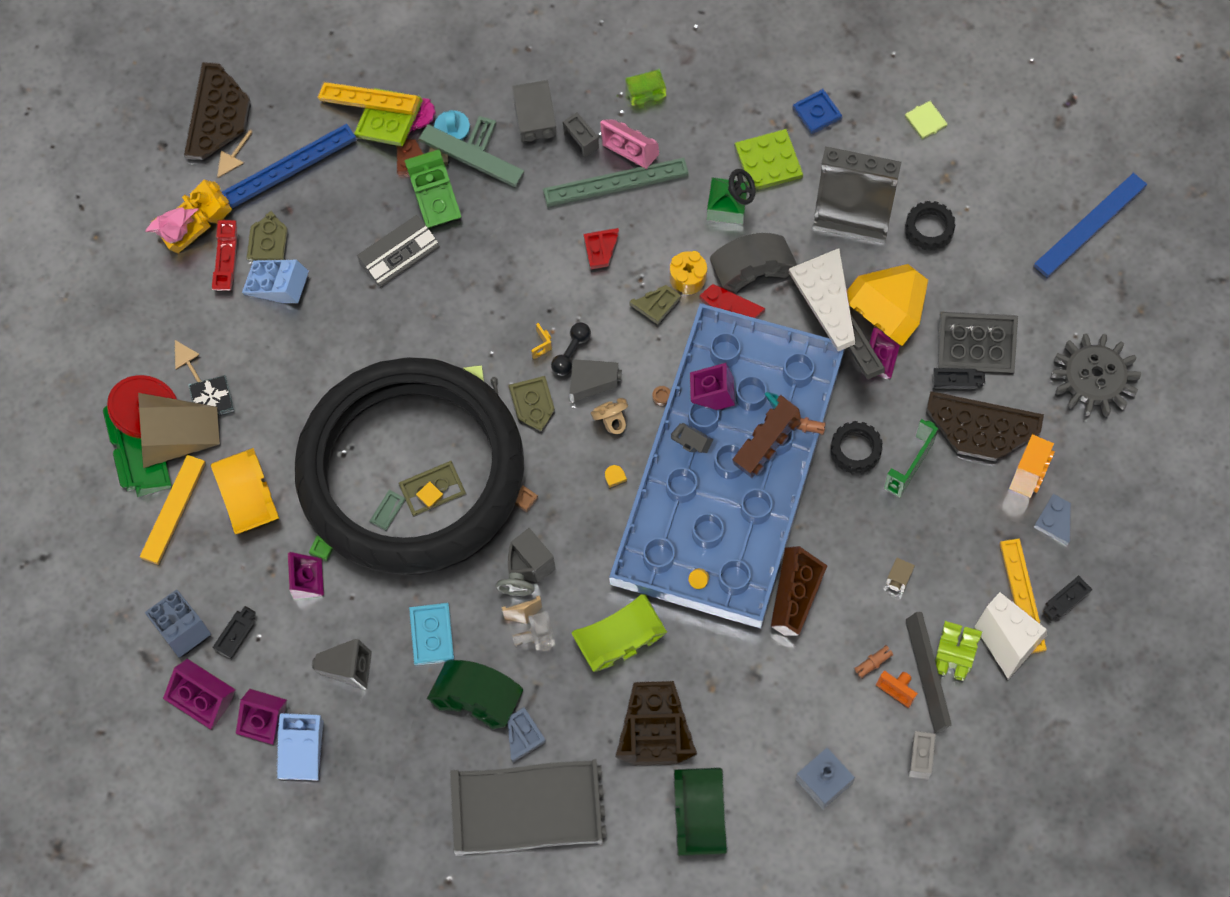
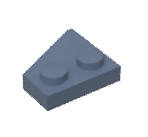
[1034,494,1071,545]
[508,708,546,762]

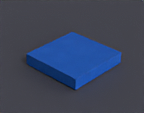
[792,89,842,135]

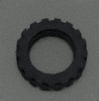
[905,201,956,251]
[831,421,883,474]

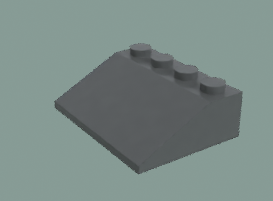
[938,312,1018,373]

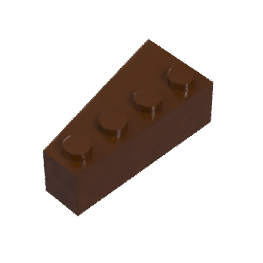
[732,395,801,478]

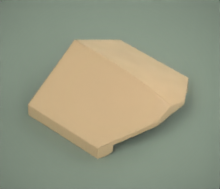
[502,596,542,624]

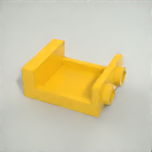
[152,195,211,254]

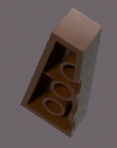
[771,546,827,636]

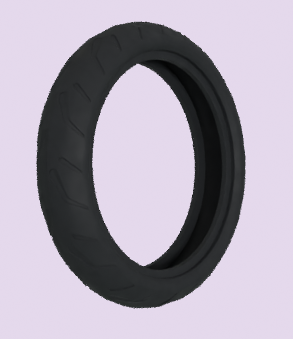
[295,357,524,575]

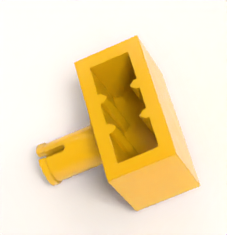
[190,180,232,224]

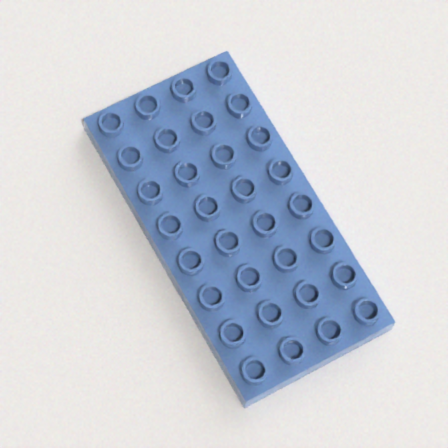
[609,303,845,628]

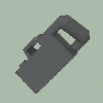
[671,423,713,453]

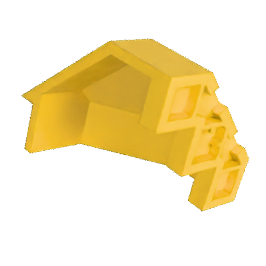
[847,264,928,346]

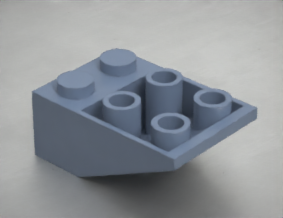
[145,589,211,658]

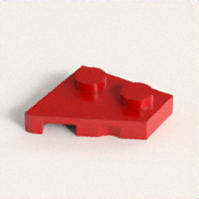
[584,228,619,270]

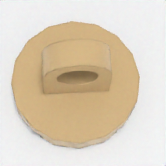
[591,398,628,434]

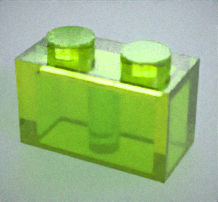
[625,69,666,105]

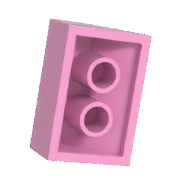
[600,119,659,169]

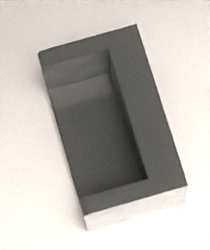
[563,112,599,157]

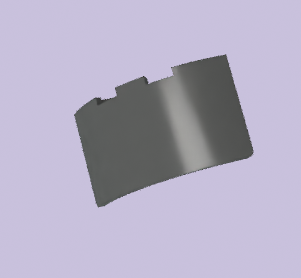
[710,233,797,293]

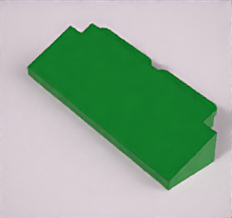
[103,406,171,497]

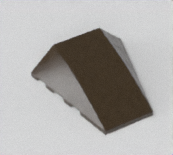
[615,681,697,766]

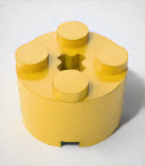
[670,251,707,295]

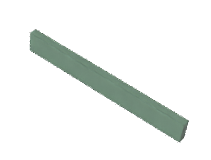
[543,158,689,207]

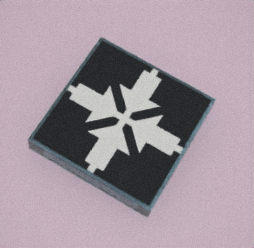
[189,375,234,415]

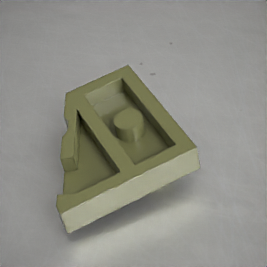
[630,285,681,325]

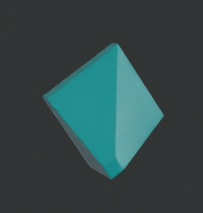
[765,392,779,409]

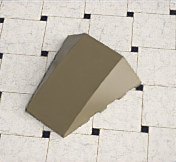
[138,393,220,469]

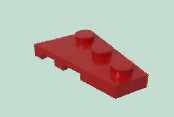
[699,284,765,319]

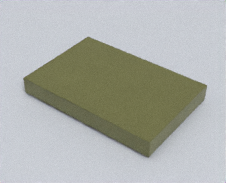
[398,461,466,516]

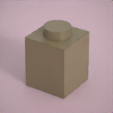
[886,558,915,592]

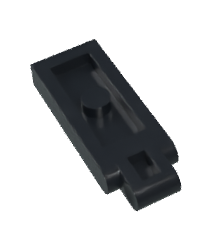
[933,368,985,389]
[1043,575,1093,621]
[212,606,256,659]

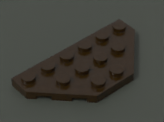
[184,62,250,160]
[926,391,1044,461]

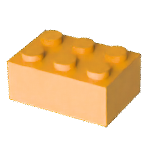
[1009,434,1055,498]

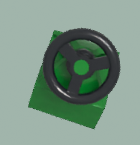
[707,169,756,224]

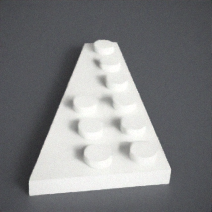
[789,248,855,351]

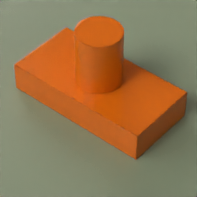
[876,670,918,708]

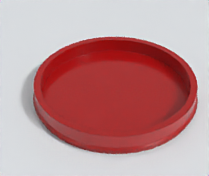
[107,375,177,439]

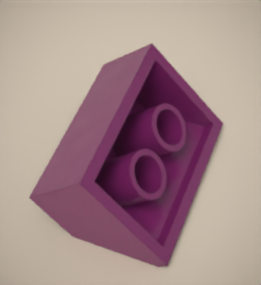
[163,659,236,729]

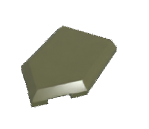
[246,211,287,262]
[509,376,555,431]

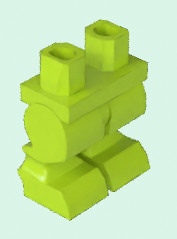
[935,621,982,681]

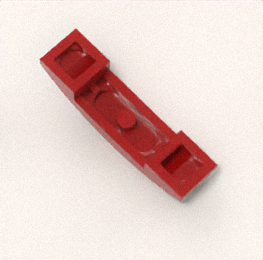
[212,220,237,291]

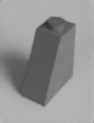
[569,359,622,402]

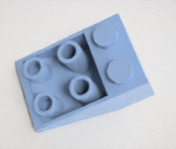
[242,260,309,303]
[277,714,324,780]

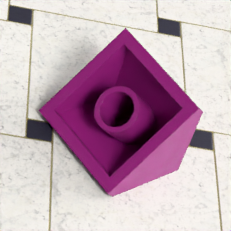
[869,328,900,379]
[288,552,324,599]

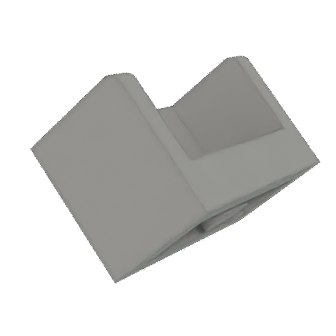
[909,731,935,780]

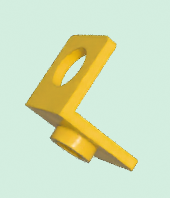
[531,323,552,359]

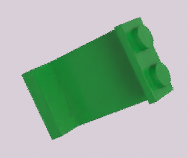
[884,419,938,498]

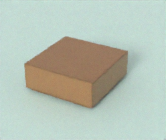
[515,486,538,513]

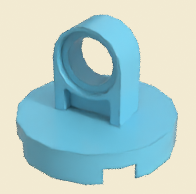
[434,110,470,141]

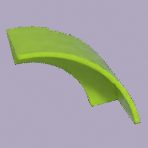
[572,594,667,672]

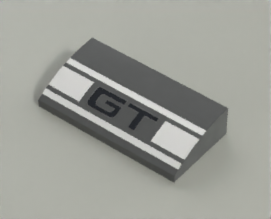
[357,215,440,287]

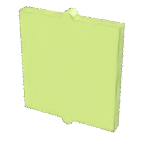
[905,101,947,139]

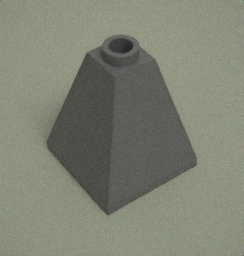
[312,639,372,689]

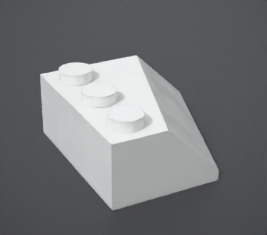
[975,592,1047,680]

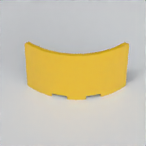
[211,448,279,534]

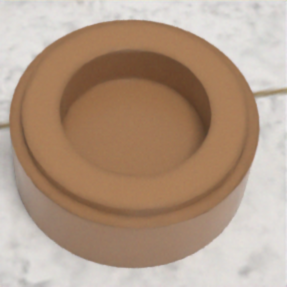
[652,386,671,406]

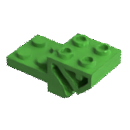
[405,149,462,228]

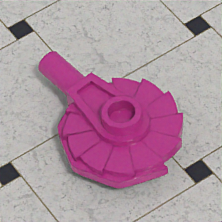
[407,98,436,136]

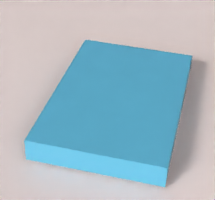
[409,603,454,666]

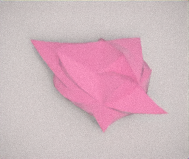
[145,207,198,243]

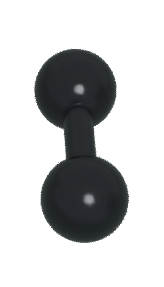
[551,322,591,376]

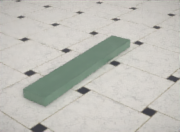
[419,124,524,188]

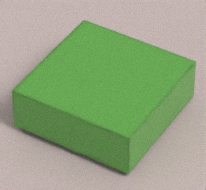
[309,536,333,561]

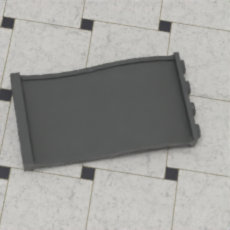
[813,146,901,244]
[450,759,606,856]

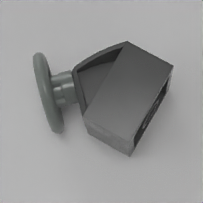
[496,528,555,596]

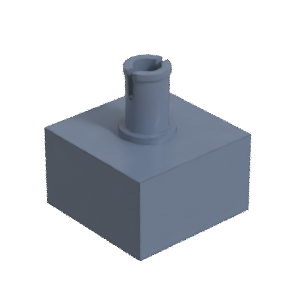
[796,748,855,809]

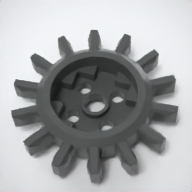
[1051,333,1141,417]

